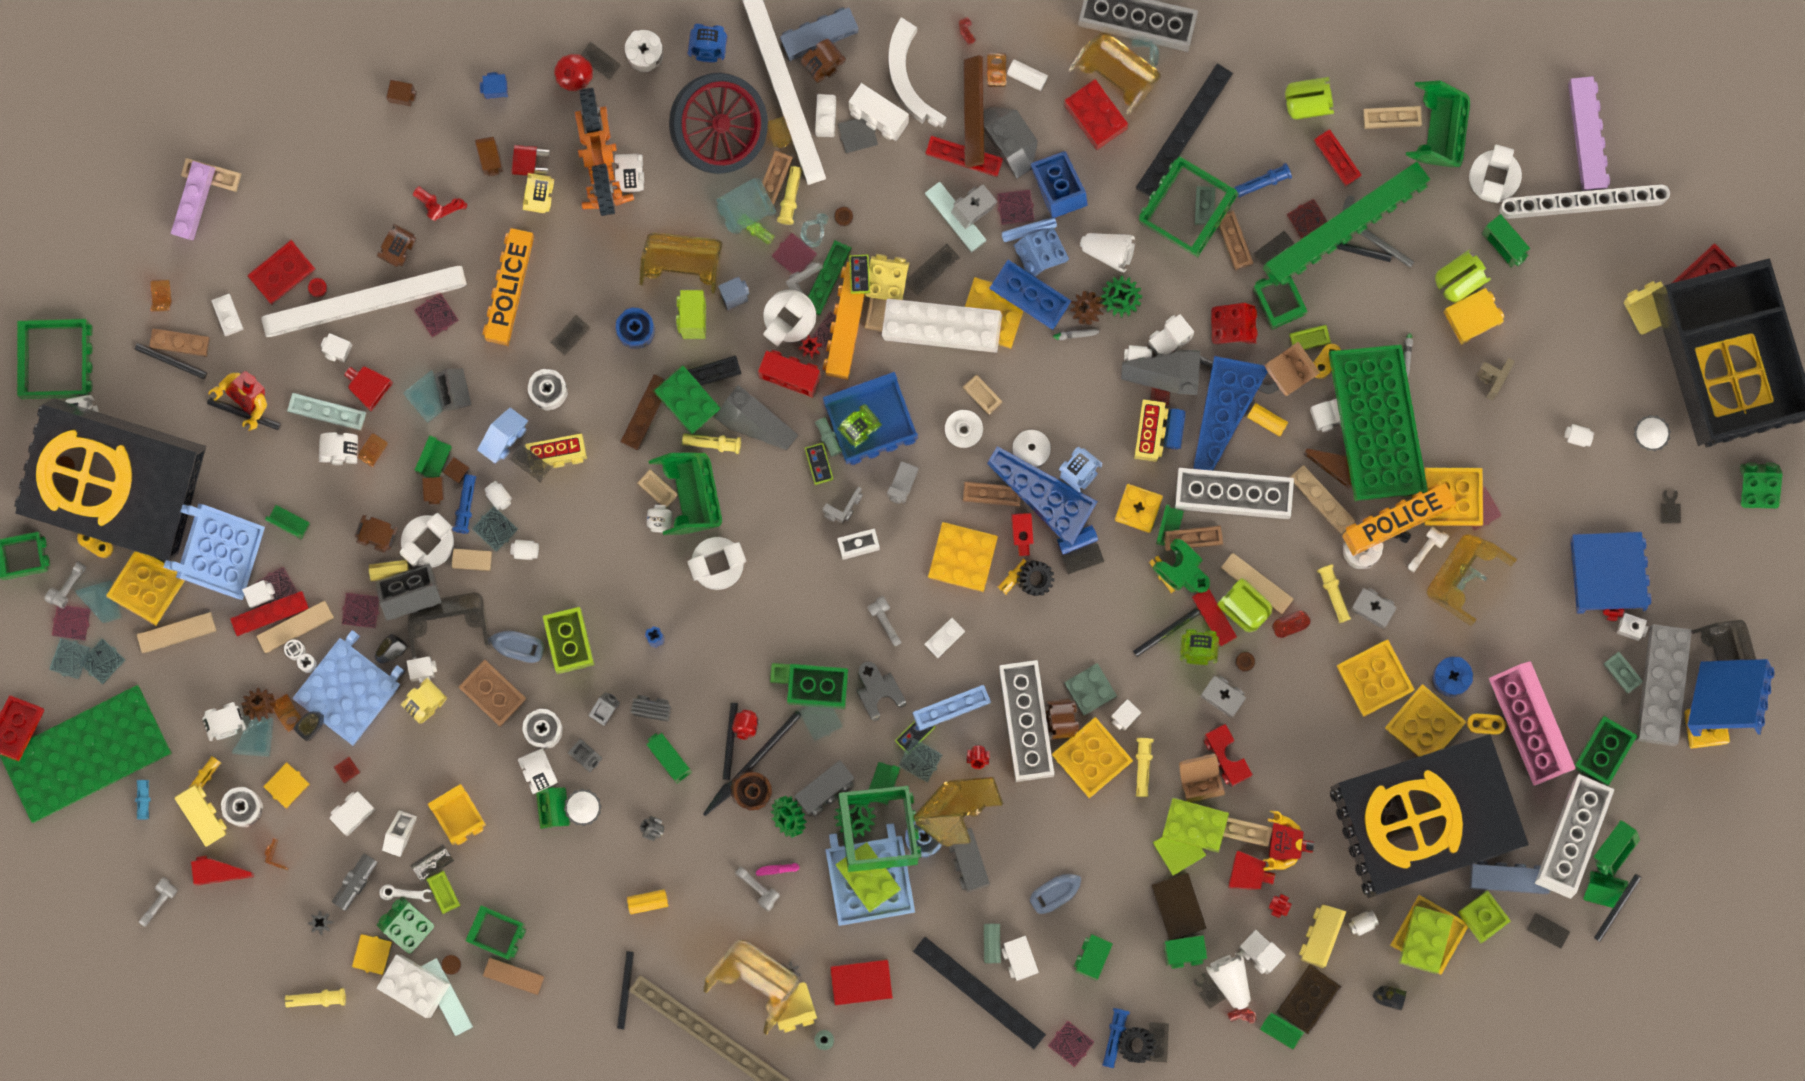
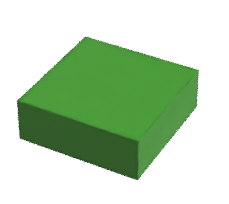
[770,663,790,684]

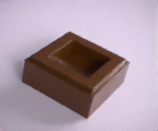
[443,457,470,484]

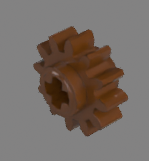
[1070,291,1105,325]
[241,688,277,722]

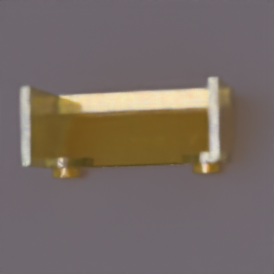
[1069,32,1161,115]
[639,233,723,294]
[1427,534,1517,626]
[913,777,1004,846]
[703,940,799,1035]

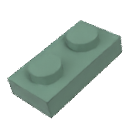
[1195,186,1216,225]
[1603,652,1643,694]

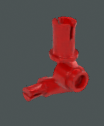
[413,186,467,221]

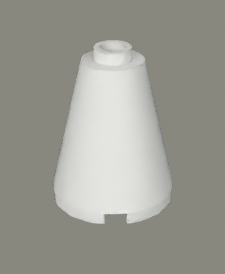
[1080,233,1135,273]
[1206,953,1251,1010]

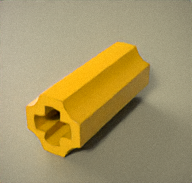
[1247,403,1288,437]
[627,889,668,914]

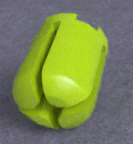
[1285,77,1334,120]
[1435,249,1491,303]
[1217,578,1273,632]

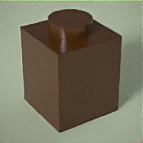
[386,80,417,107]
[422,477,445,505]

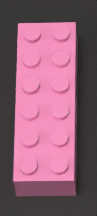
[1489,661,1576,786]

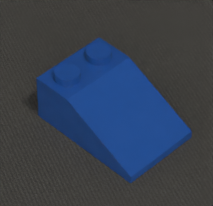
[1031,151,1088,219]

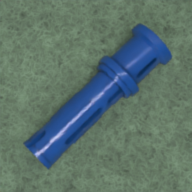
[1234,163,1292,198]
[452,475,477,534]
[1102,1008,1130,1068]

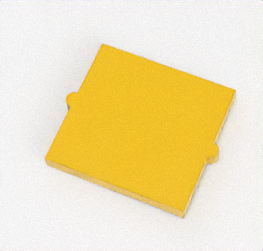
[263,762,310,809]
[352,934,392,975]

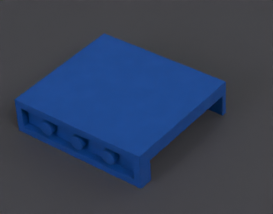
[823,372,918,465]
[1570,532,1651,614]
[1688,659,1775,736]

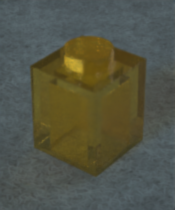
[767,116,792,148]

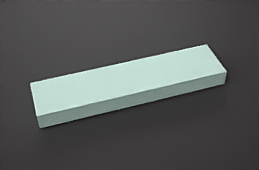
[925,182,986,253]
[287,393,366,431]
[421,958,473,1036]

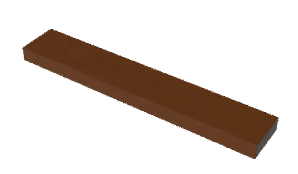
[964,55,984,168]

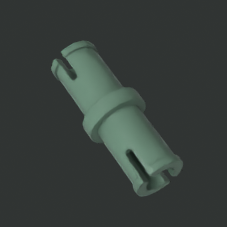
[815,417,842,457]

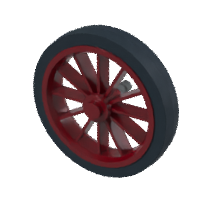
[669,73,768,174]

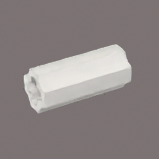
[1007,60,1048,91]

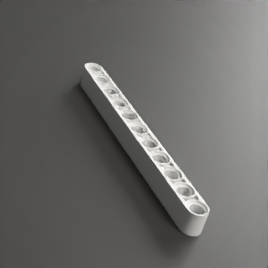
[742,0,826,185]
[261,266,467,337]

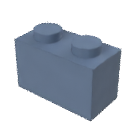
[718,277,750,310]

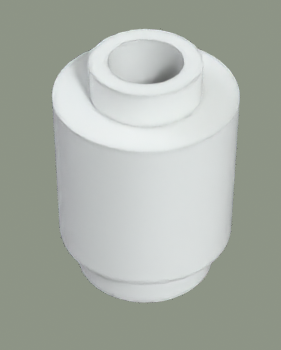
[1124,345,1152,361]
[1564,424,1594,447]
[484,481,512,510]
[510,540,539,560]
[1348,911,1379,936]

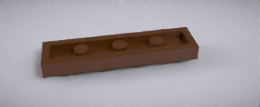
[620,374,665,451]

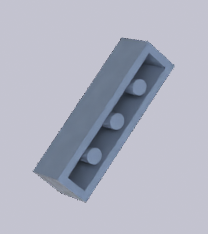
[780,7,858,62]
[1469,861,1550,894]

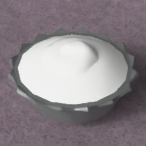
[1634,415,1671,452]
[564,789,602,826]

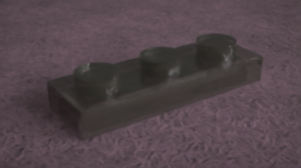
[906,244,960,296]

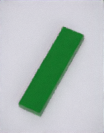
[808,240,852,316]

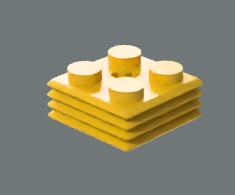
[1115,484,1163,533]
[1684,709,1730,749]

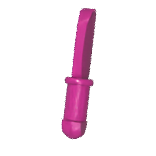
[756,863,800,876]

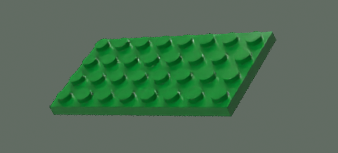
[1328,345,1428,501]
[0,685,172,823]

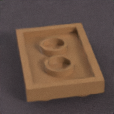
[458,660,527,727]

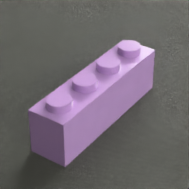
[171,161,216,240]

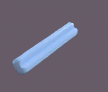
[1002,217,1057,242]

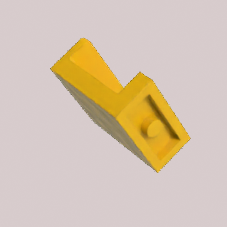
[1444,288,1504,345]
[428,784,486,846]

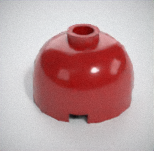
[554,54,593,92]

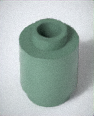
[814,1030,834,1050]

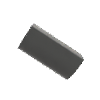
[434,368,471,411]

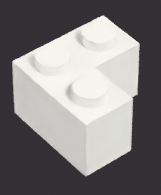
[1148,314,1194,355]
[1239,930,1286,974]

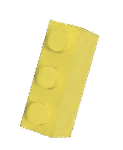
[175,784,227,847]

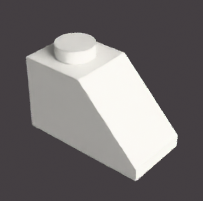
[382,810,417,857]

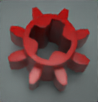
[798,335,822,360]
[1602,609,1624,622]
[966,745,990,769]
[1268,894,1292,918]

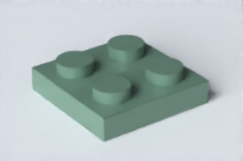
[1064,663,1117,716]

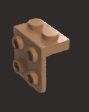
[1265,342,1320,396]
[1179,754,1225,803]

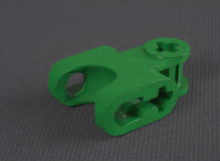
[1153,538,1210,593]

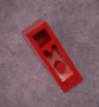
[191,856,254,886]

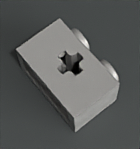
[951,185,998,229]
[1350,588,1397,630]
[1200,676,1246,718]

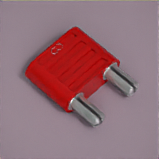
[512,145,550,176]

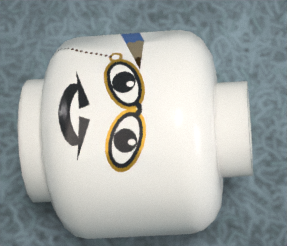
[646,505,672,533]

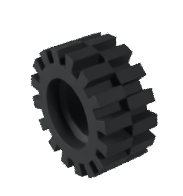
[1017,560,1055,596]
[1118,1027,1157,1063]

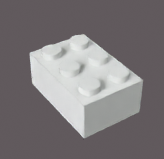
[849,83,909,141]
[376,954,450,1018]

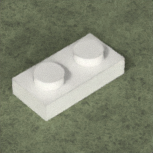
[211,294,244,336]
[924,618,965,658]

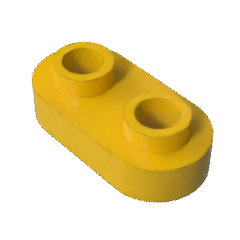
[1313,344,1341,379]
[77,533,113,558]
[1466,714,1506,735]

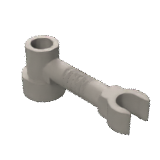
[45,561,86,609]
[867,595,902,647]
[735,866,780,912]
[139,877,178,927]

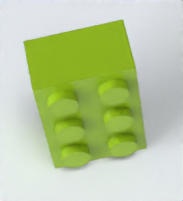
[676,290,706,339]
[542,607,595,674]
[1162,798,1229,853]
[835,842,901,913]
[1398,906,1454,974]

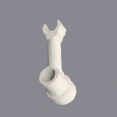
[1408,527,1450,573]
[379,884,432,902]

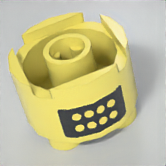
[522,173,554,213]
[401,678,447,724]

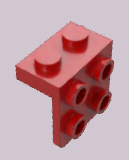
[1211,303,1258,345]

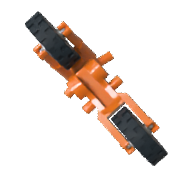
[575,87,634,216]

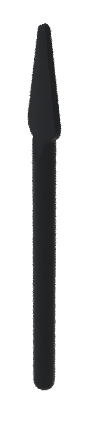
[703,711,801,816]

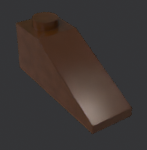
[475,136,503,176]
[1303,448,1352,489]

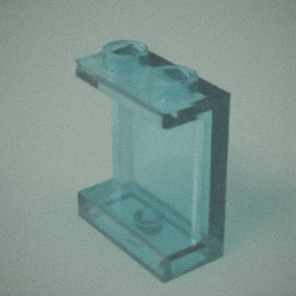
[716,178,777,234]

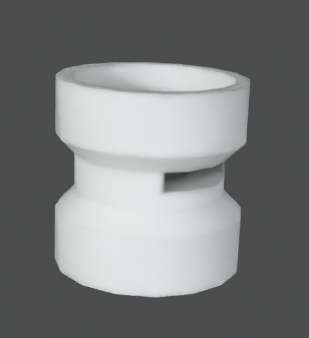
[284,640,306,661]

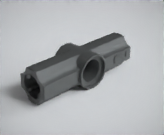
[332,853,378,911]

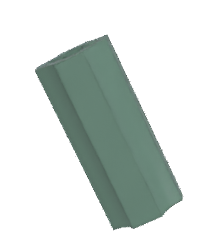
[984,924,1001,964]

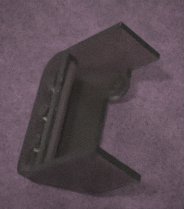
[408,593,492,659]
[1691,620,1757,661]

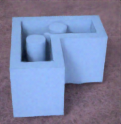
[477,408,528,463]

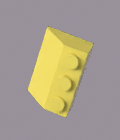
[1299,904,1346,968]

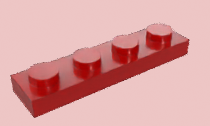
[925,136,1003,177]
[230,591,309,637]

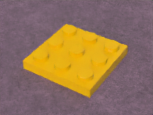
[965,277,1023,349]
[1424,468,1483,526]
[928,522,998,592]
[106,551,185,626]
[1336,639,1415,717]
[1385,684,1466,757]
[1051,717,1133,799]
[1390,895,1468,975]

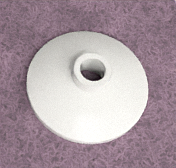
[945,410,983,448]
[1012,430,1051,467]

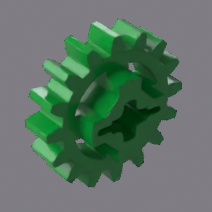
[1101,276,1142,318]
[771,795,807,838]
[834,803,876,838]

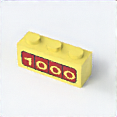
[1134,400,1168,462]
[525,433,587,471]

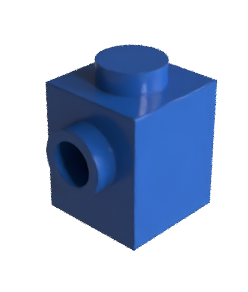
[480,72,508,99]

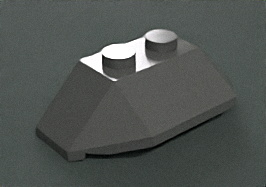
[984,107,1038,179]

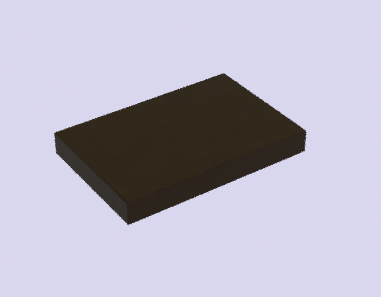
[1151,873,1207,941]
[1276,964,1342,1035]

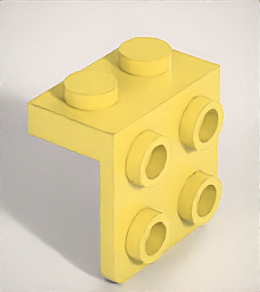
[865,254,909,300]
[1623,281,1663,335]
[769,982,817,1033]

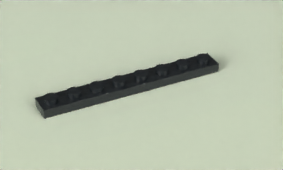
[1135,63,1233,197]
[913,937,1046,1050]

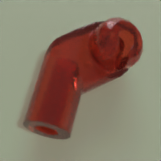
[958,17,976,45]
[1227,1008,1257,1024]

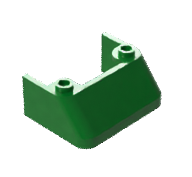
[1405,80,1470,167]
[648,453,722,535]

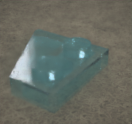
[403,370,442,423]
[76,581,122,623]
[232,717,274,757]

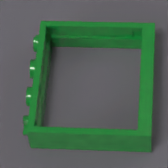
[1138,156,1239,258]
[17,319,93,399]
[838,786,921,872]

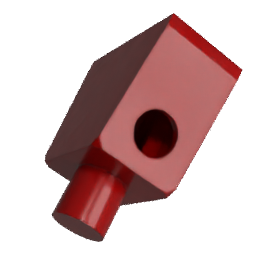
[344,366,393,411]
[1011,513,1034,556]
[1228,851,1276,890]

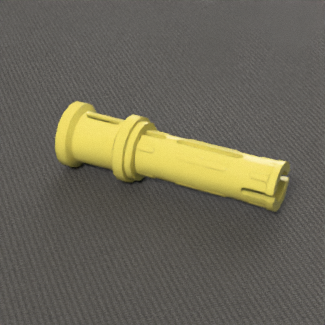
[777,166,802,225]
[682,433,741,454]
[1317,564,1351,623]
[1135,738,1154,797]
[285,988,346,1008]

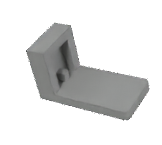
[786,262,824,294]
[887,462,918,504]
[822,487,863,524]

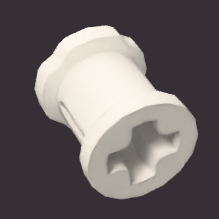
[297,654,317,673]

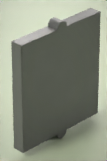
[838,118,878,154]

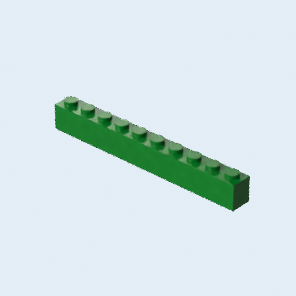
[1262,162,1430,286]

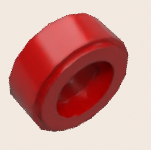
[308,278,328,298]

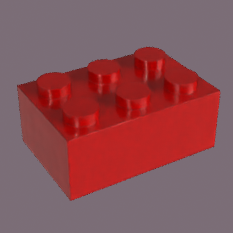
[1064,79,1128,150]
[758,350,821,398]

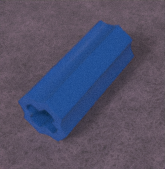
[1164,409,1186,450]
[1057,525,1098,555]
[645,626,665,648]

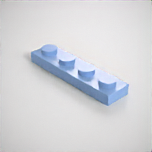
[912,685,991,731]

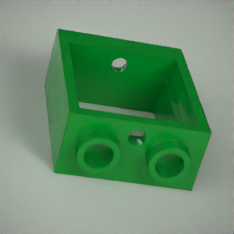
[1481,214,1531,268]
[1253,277,1308,330]
[0,532,50,580]
[646,733,692,784]
[1593,820,1640,877]
[465,906,526,960]

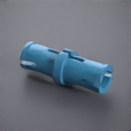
[135,780,151,820]

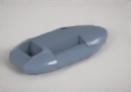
[490,631,545,663]
[1030,874,1081,914]

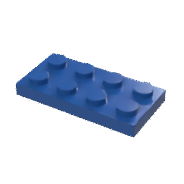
[989,260,1071,330]

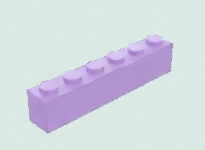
[1568,76,1610,191]

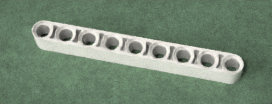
[1499,185,1670,219]

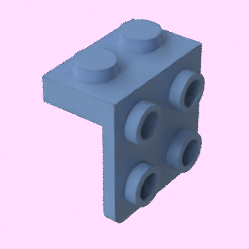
[1014,228,1069,277]

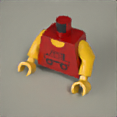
[208,371,267,431]
[1263,810,1314,871]

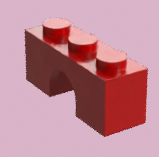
[1203,724,1253,787]

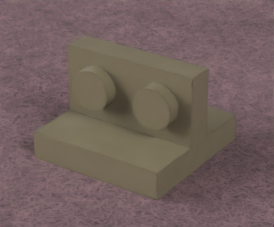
[1476,357,1515,401]

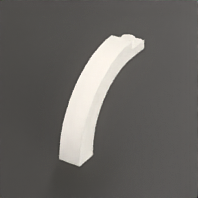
[889,17,947,128]

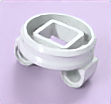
[1469,144,1522,203]
[763,290,816,347]
[400,513,454,568]
[687,537,746,590]

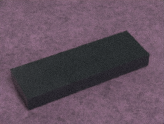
[688,355,742,386]

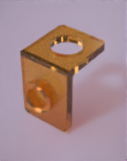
[987,53,1006,87]
[150,280,172,312]
[357,433,388,468]
[273,694,302,732]
[264,838,289,871]

